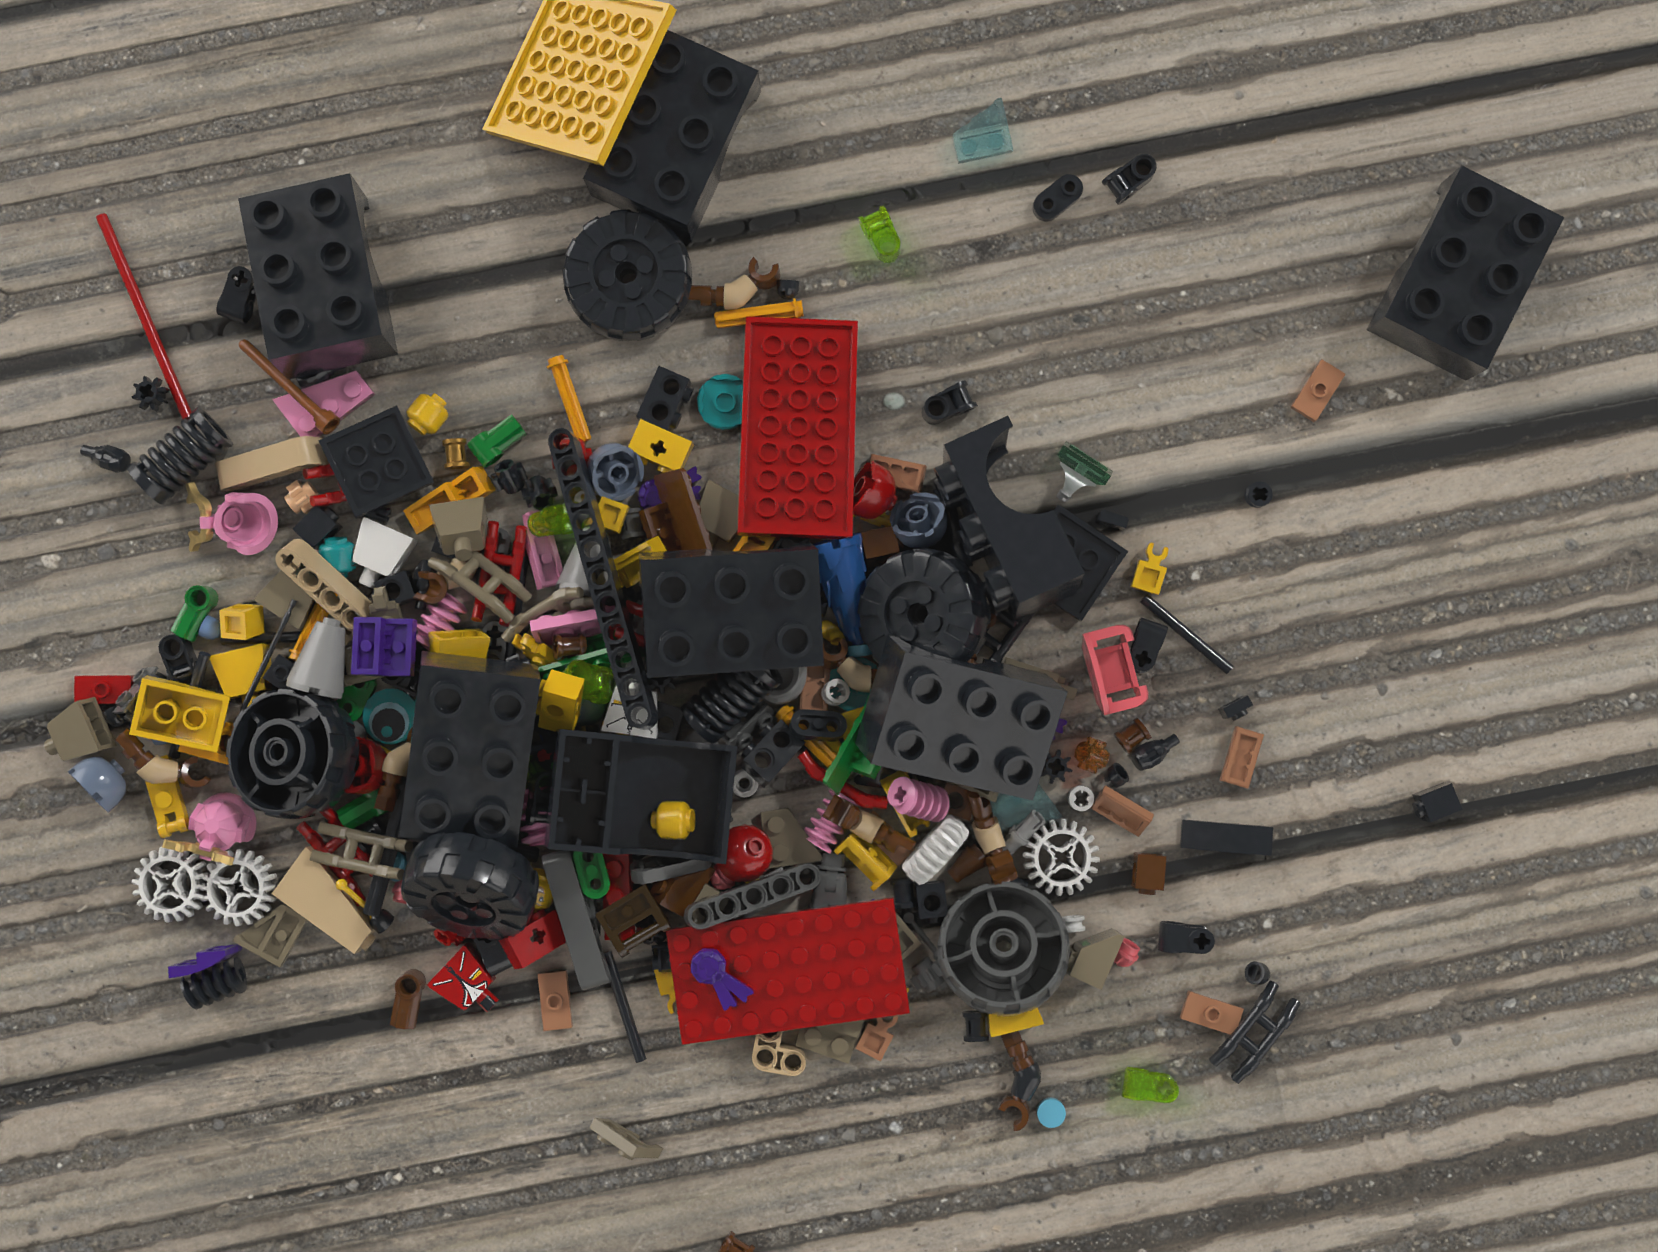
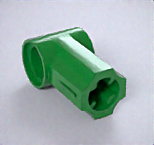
[467,414,527,468]
[170,585,219,642]
[337,783,389,829]

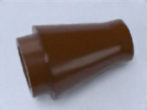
[947,842,989,883]

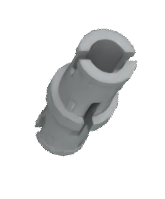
[1003,810,1046,856]

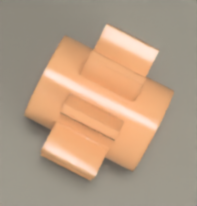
[284,480,319,514]

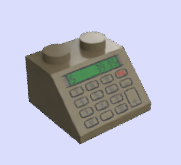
[1067,928,1125,990]

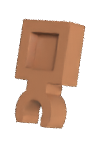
[855,1015,898,1061]

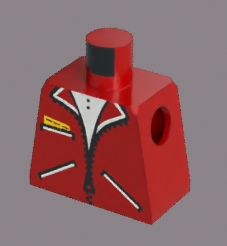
[427,942,499,1012]

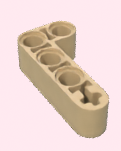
[215,436,329,491]
[276,539,373,646]
[752,1031,806,1076]

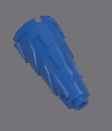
[813,532,866,645]

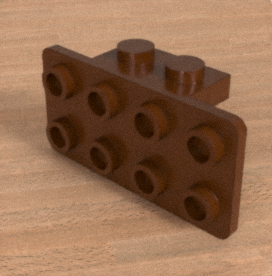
[638,468,712,551]

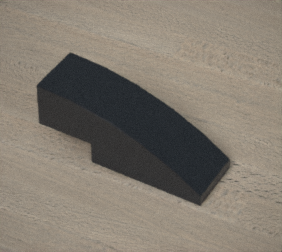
[1180,819,1273,856]

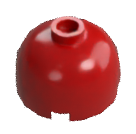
[853,461,897,519]
[345,737,387,794]
[717,824,773,883]

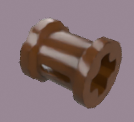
[552,634,587,660]
[1114,717,1152,754]
[718,1231,755,1252]

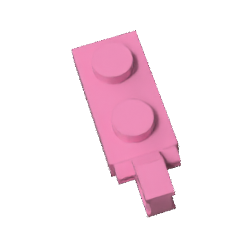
[522,510,563,590]

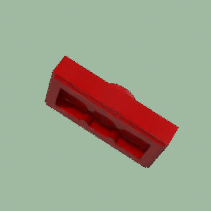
[74,675,134,704]

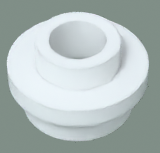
[733,769,759,797]

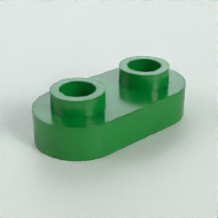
[337,679,377,722]
[573,851,610,899]

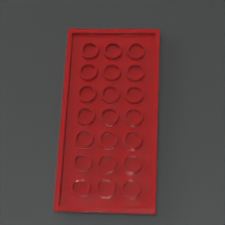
[737,316,858,539]
[666,897,910,1045]

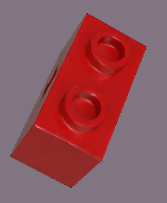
[499,909,566,970]

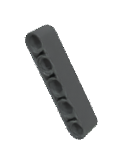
[542,850,611,991]
[684,864,821,929]

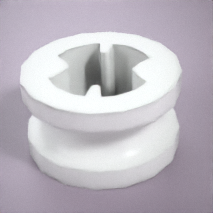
[821,679,850,706]
[1067,785,1094,811]
[1062,915,1086,933]

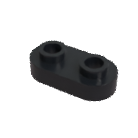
[1033,174,1083,222]
[789,709,847,742]

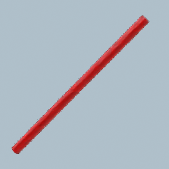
[96,213,192,420]

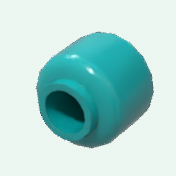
[318,536,357,578]

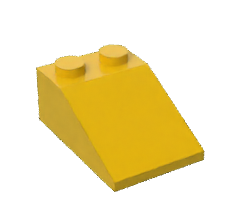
[129,675,231,753]

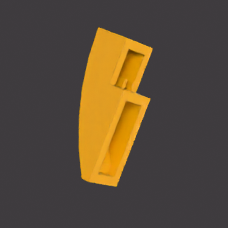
[403,466,496,535]

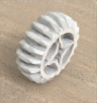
[902,815,969,885]
[1022,819,1100,896]
[131,847,211,923]
[199,849,277,926]

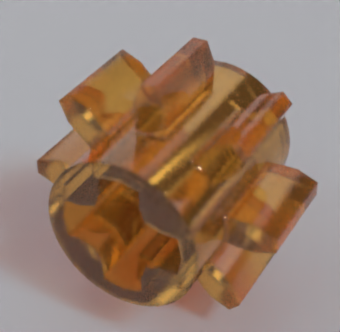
[1074,737,1110,774]

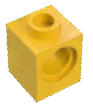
[219,603,265,640]

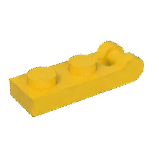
[145,755,190,839]

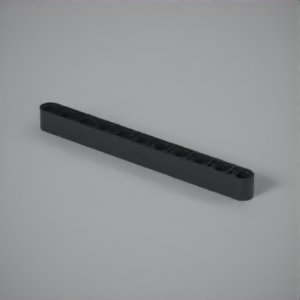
[548,428,658,730]

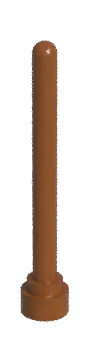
[239,339,340,435]

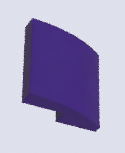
[351,617,417,677]
[168,944,242,978]

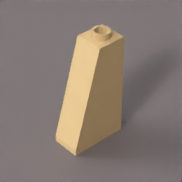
[272,846,376,954]

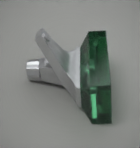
[1057,441,1113,502]

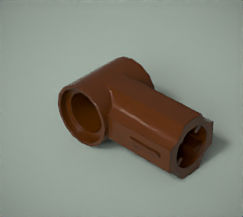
[390,969,426,1030]

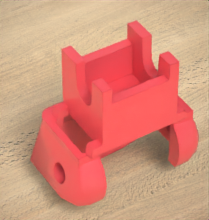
[1082,625,1149,715]

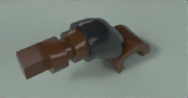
[999,1031,1041,1131]

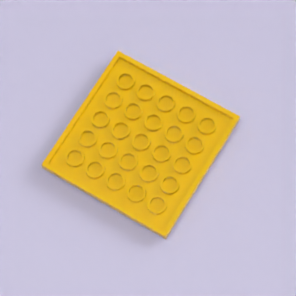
[483,0,677,166]

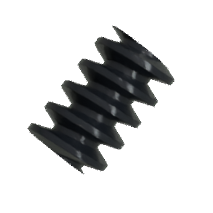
[180,957,247,1010]

